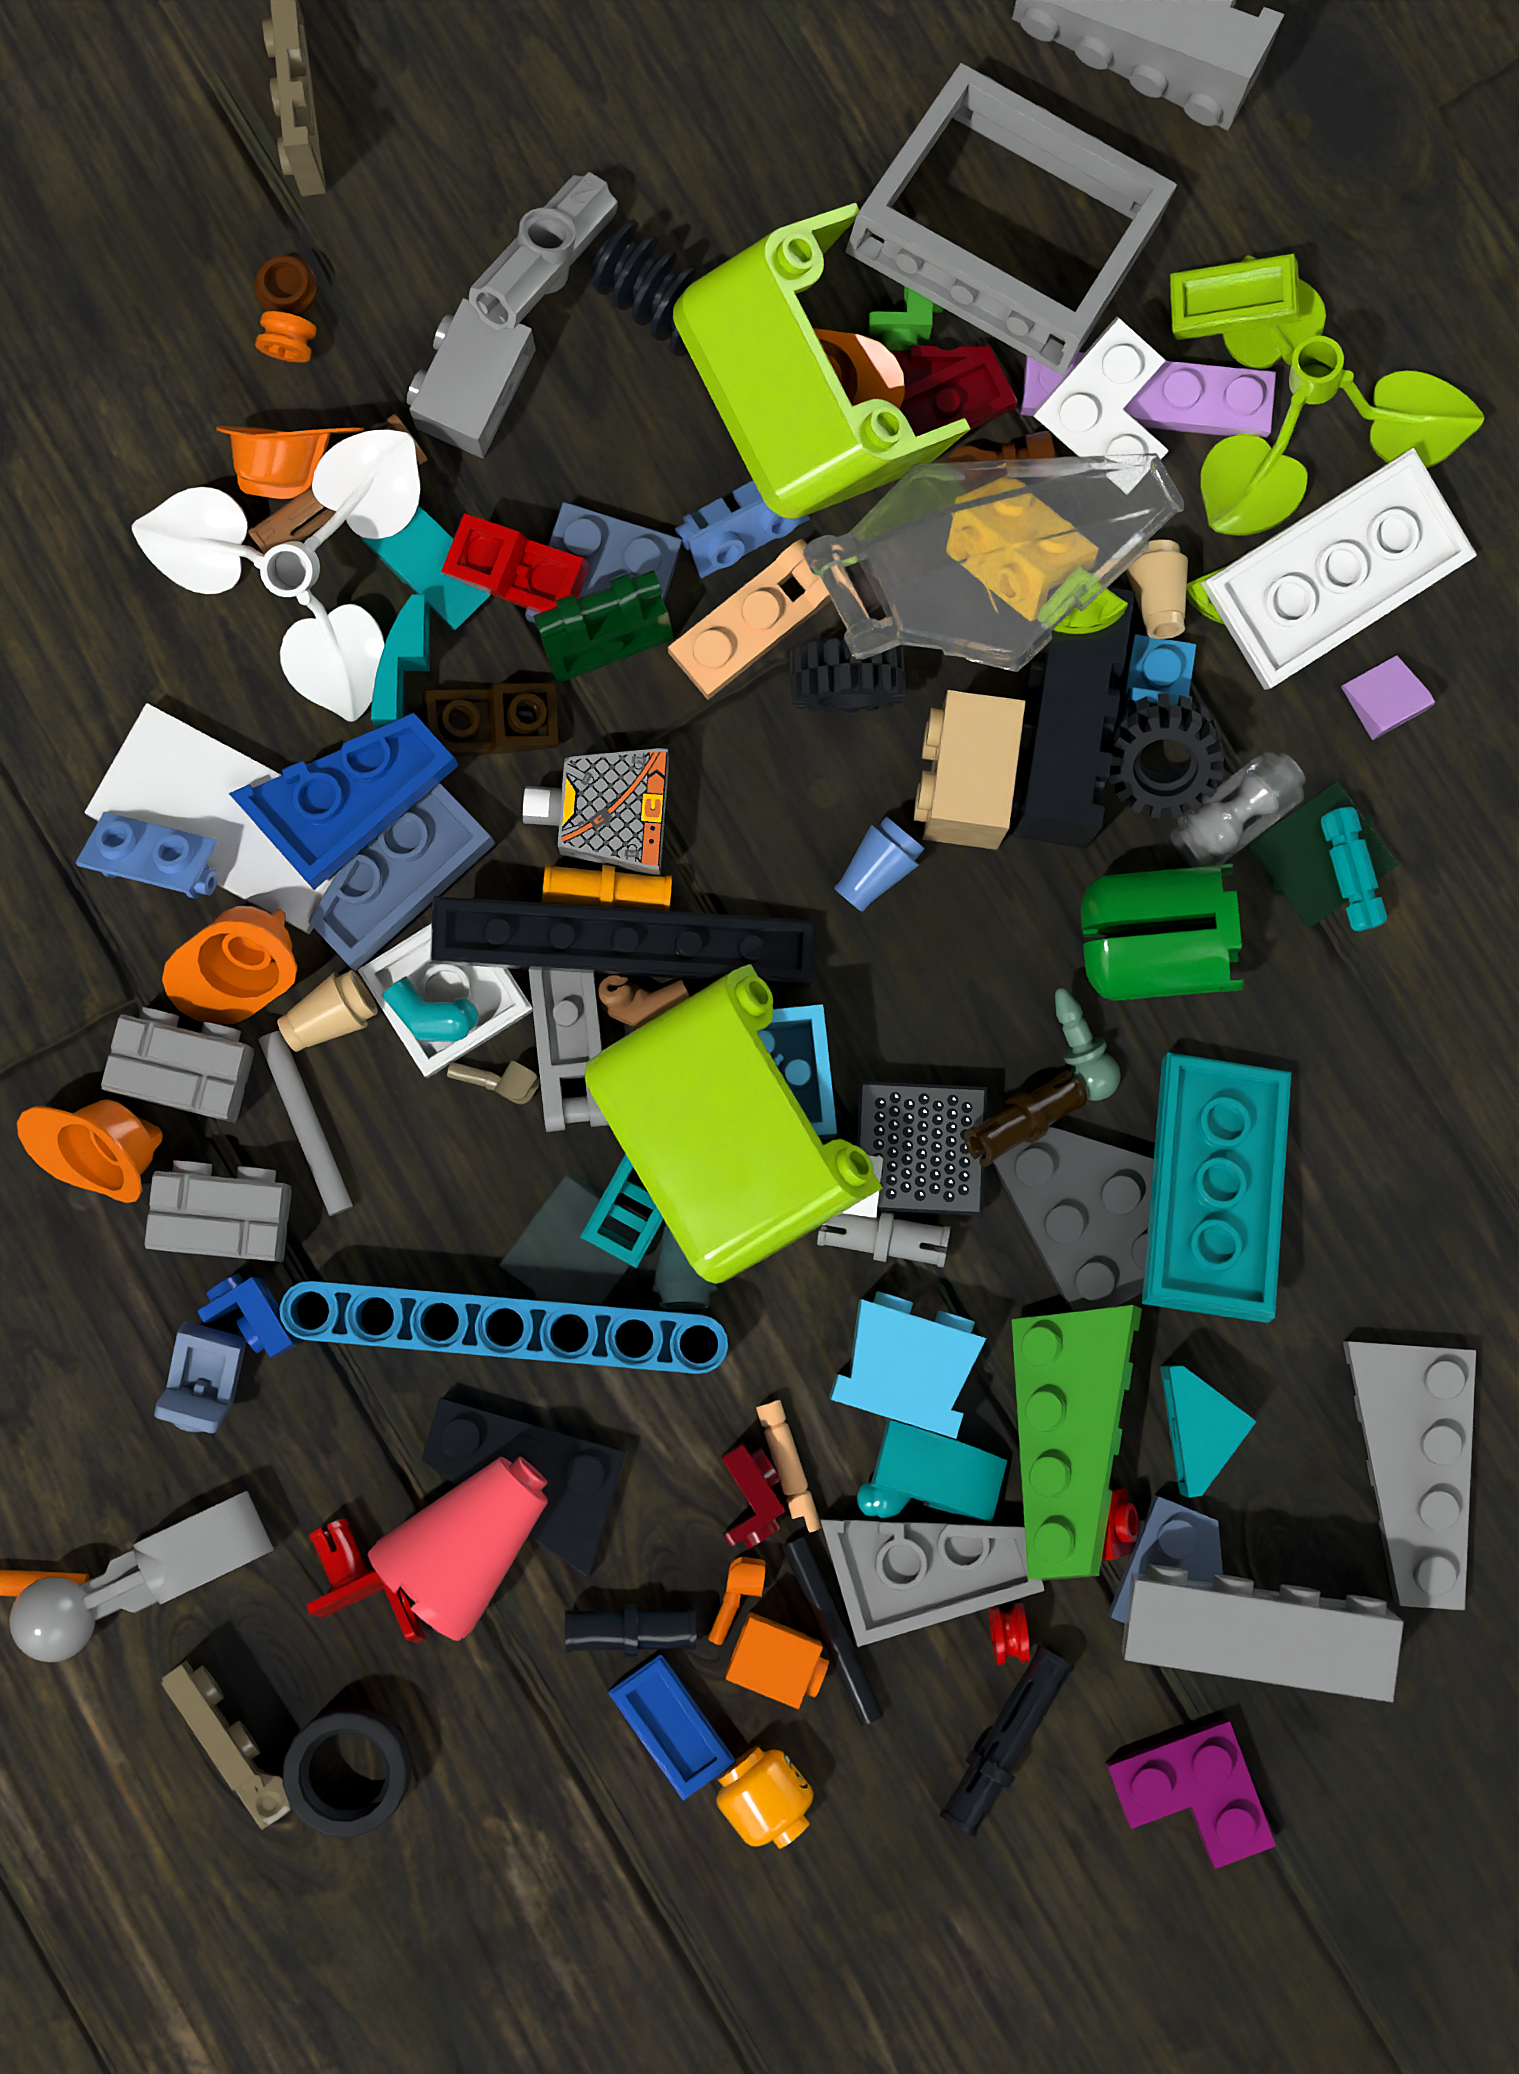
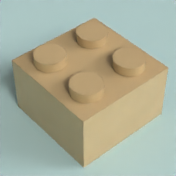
[913,690,1025,850]

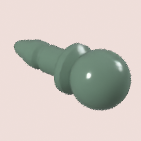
[1055,988,1121,1101]

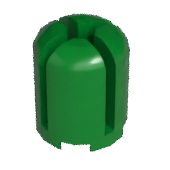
[1080,863,1244,1001]

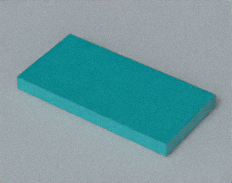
[1142,1052,1291,1323]

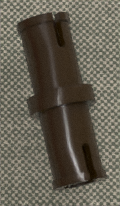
[964,1070,1087,1166]

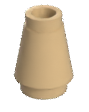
[1125,540,1188,639]
[277,970,378,1052]

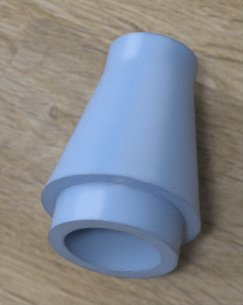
[834,816,924,912]

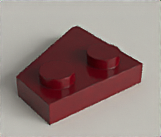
[891,346,1018,437]

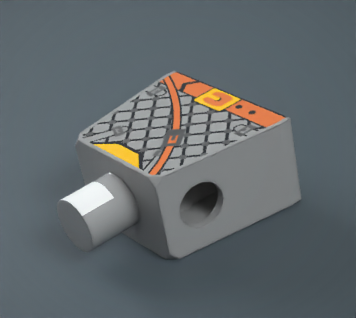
[523,748,669,876]

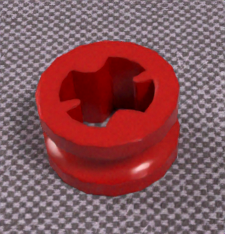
[989,1603,1030,1665]

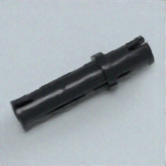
[939,1645,1075,1838]

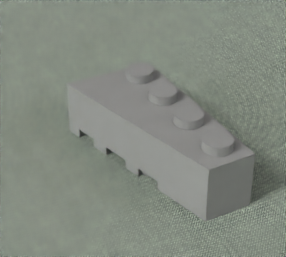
[1012,0,1285,131]
[1121,1565,1404,1702]

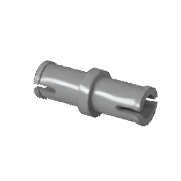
[817,1211,951,1268]

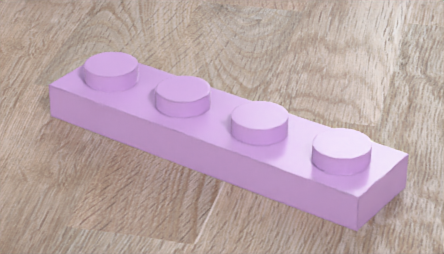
[1021,352,1276,440]

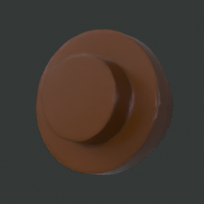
[254,255,318,316]

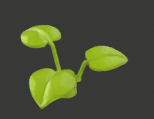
[1200,255,1484,535]

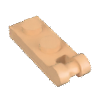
[668,539,843,700]

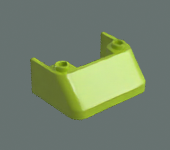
[673,203,970,519]

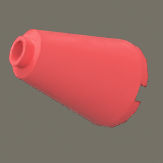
[367,1456,548,1641]

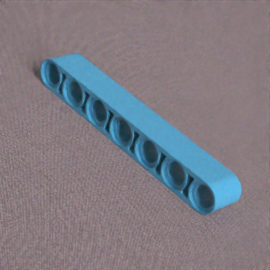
[280,1281,728,1374]

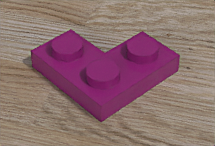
[1105,1718,1276,1869]

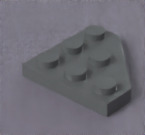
[992,1126,1154,1312]

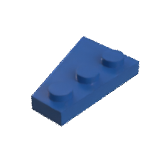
[229,713,459,890]

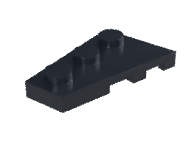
[421,1397,626,1578]

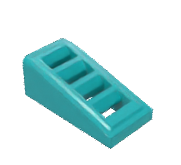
[580,1154,663,1268]

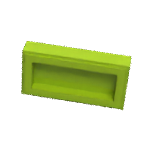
[1170,254,1301,340]

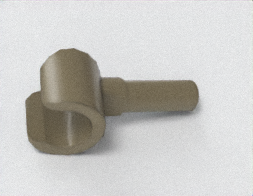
[447,1060,540,1105]

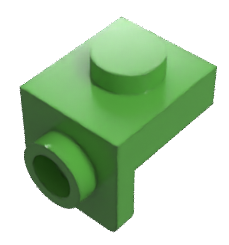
[867,286,943,351]

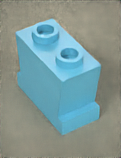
[829,1291,986,1439]

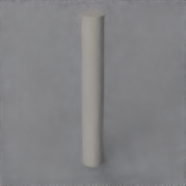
[258,1030,353,1216]

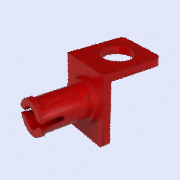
[306,1519,426,1643]

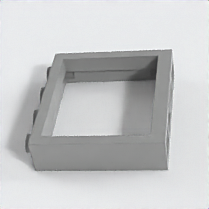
[845,63,1177,376]

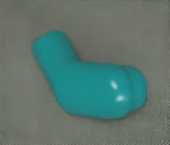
[382,976,479,1043]

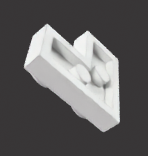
[1032,317,1169,498]

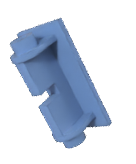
[675,481,810,579]
[76,812,218,899]

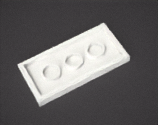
[1201,448,1477,690]
[84,703,338,935]

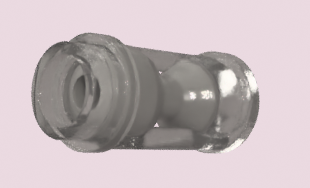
[1170,750,1306,867]

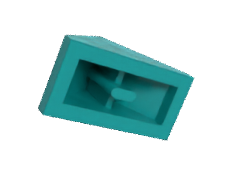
[1160,1365,1256,1498]

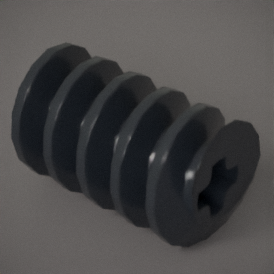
[588,219,697,357]

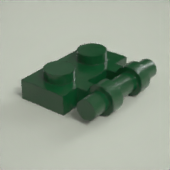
[533,570,674,684]

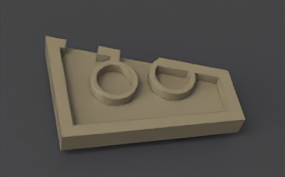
[262,0,326,196]

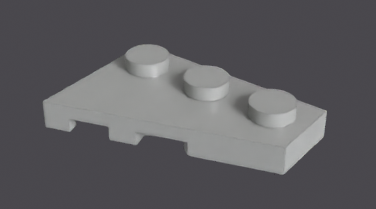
[820,1519,1045,1647]

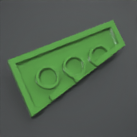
[1012,1305,1142,1581]

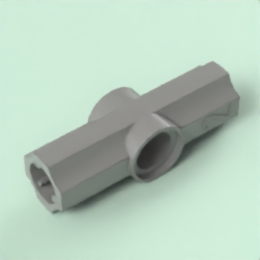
[469,172,618,331]

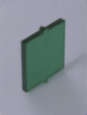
[1247,782,1399,929]

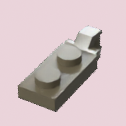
[161,1660,291,1830]

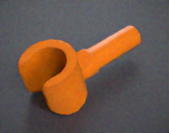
[708,1557,766,1645]

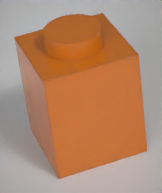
[725,1611,829,1709]

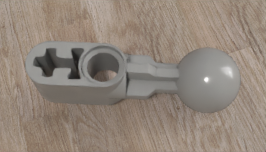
[9,1491,274,1662]

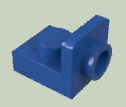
[197,1273,302,1358]

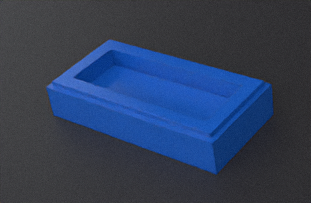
[608,1652,736,1800]

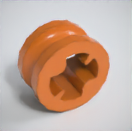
[255,311,317,363]

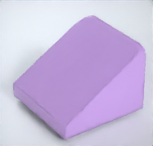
[1341,655,1436,741]

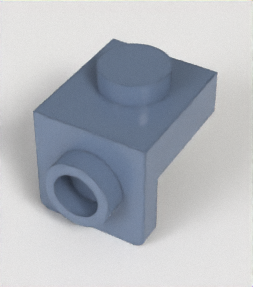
[154,1321,246,1433]

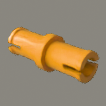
[542,864,672,911]

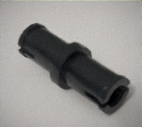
[565,1603,696,1656]

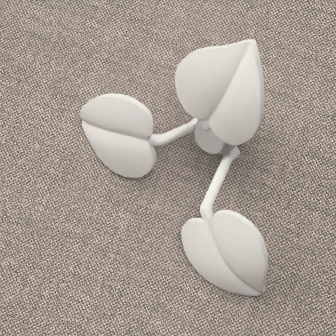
[132,430,421,722]

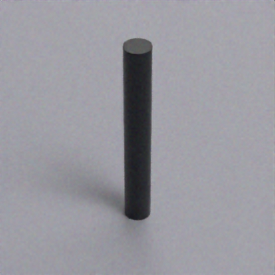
[782,1535,884,1726]

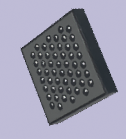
[856,1081,987,1216]

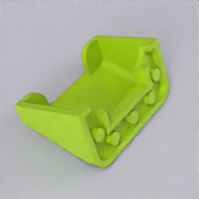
[584,964,883,1284]

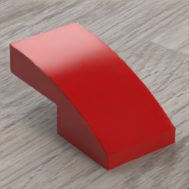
[441,513,591,613]

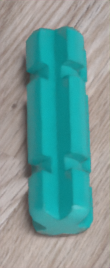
[1321,807,1387,931]

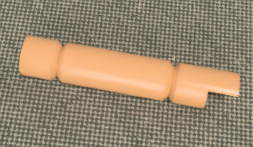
[756,1400,822,1533]

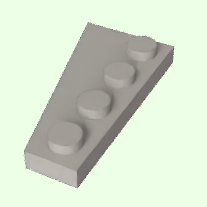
[1343,1341,1476,1610]

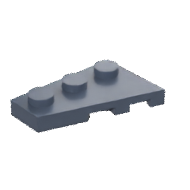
[308,783,496,972]

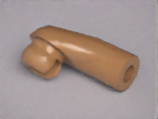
[598,975,691,1029]

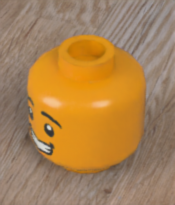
[716,1746,814,1849]

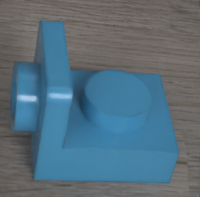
[1120,634,1196,713]

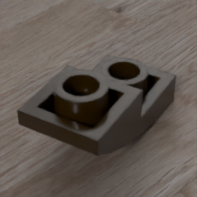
[423,683,559,757]

